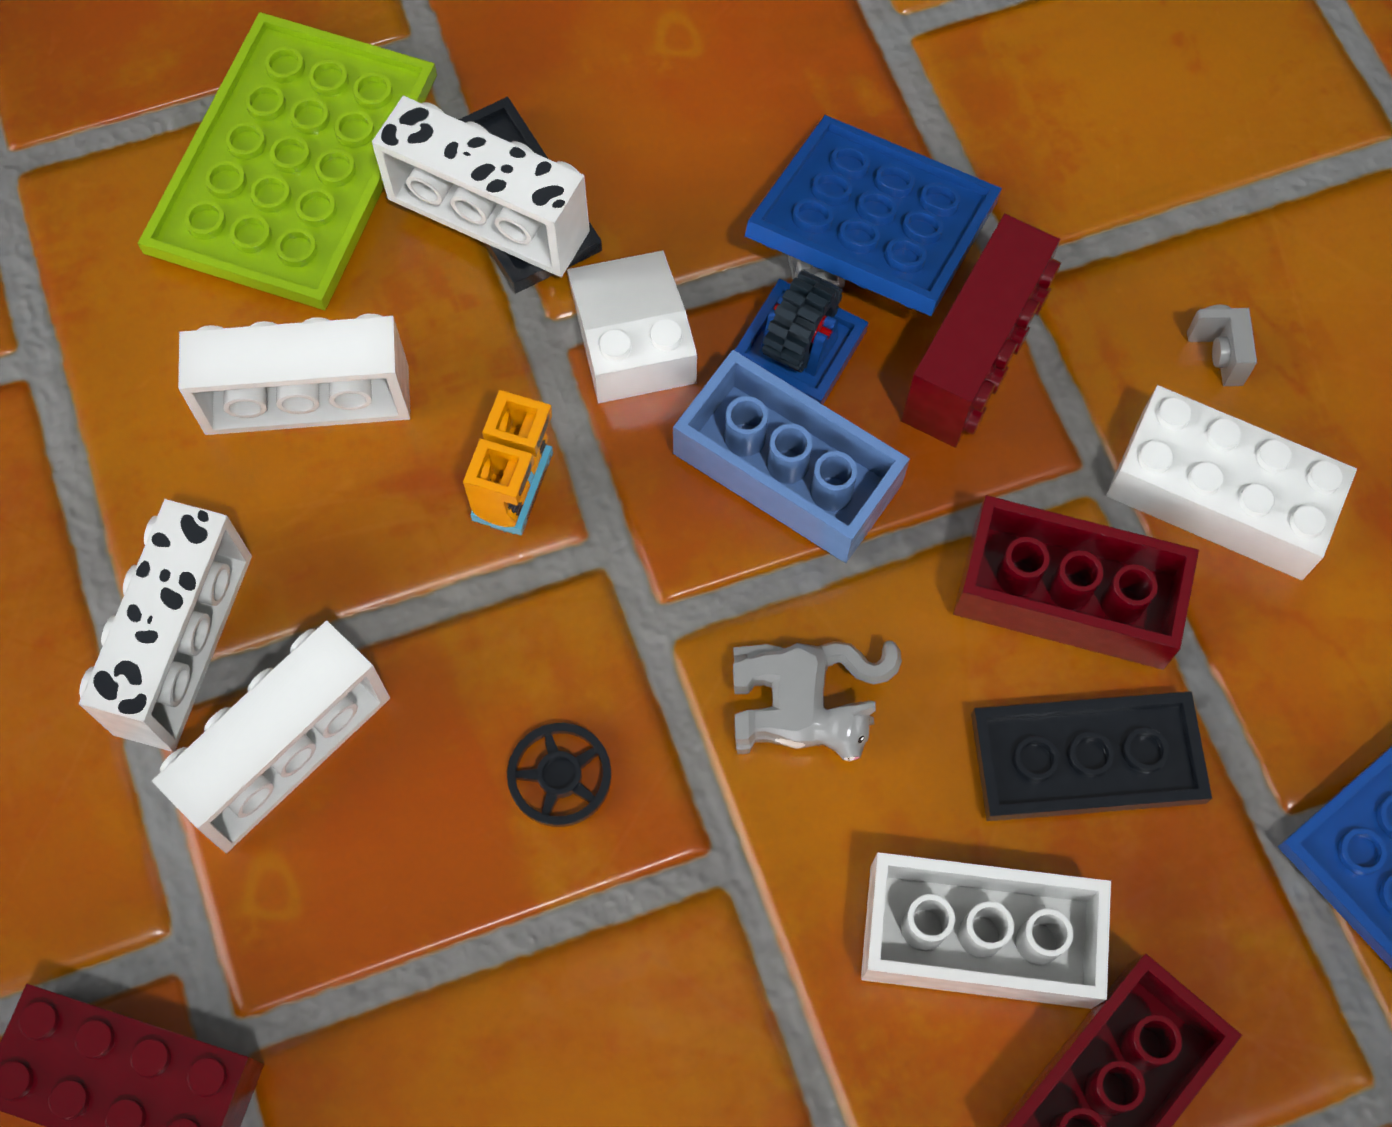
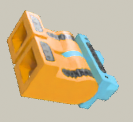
[463,390,553,536]

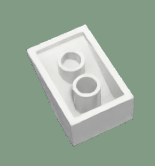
[567,250,697,403]

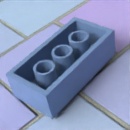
[673,350,910,563]

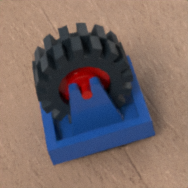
[735,270,868,405]

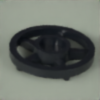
[507,723,612,827]

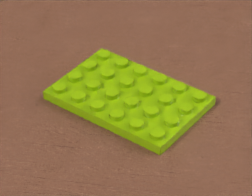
[138,12,437,310]

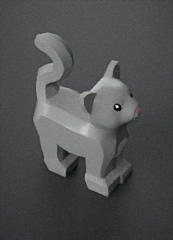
[733,640,902,761]

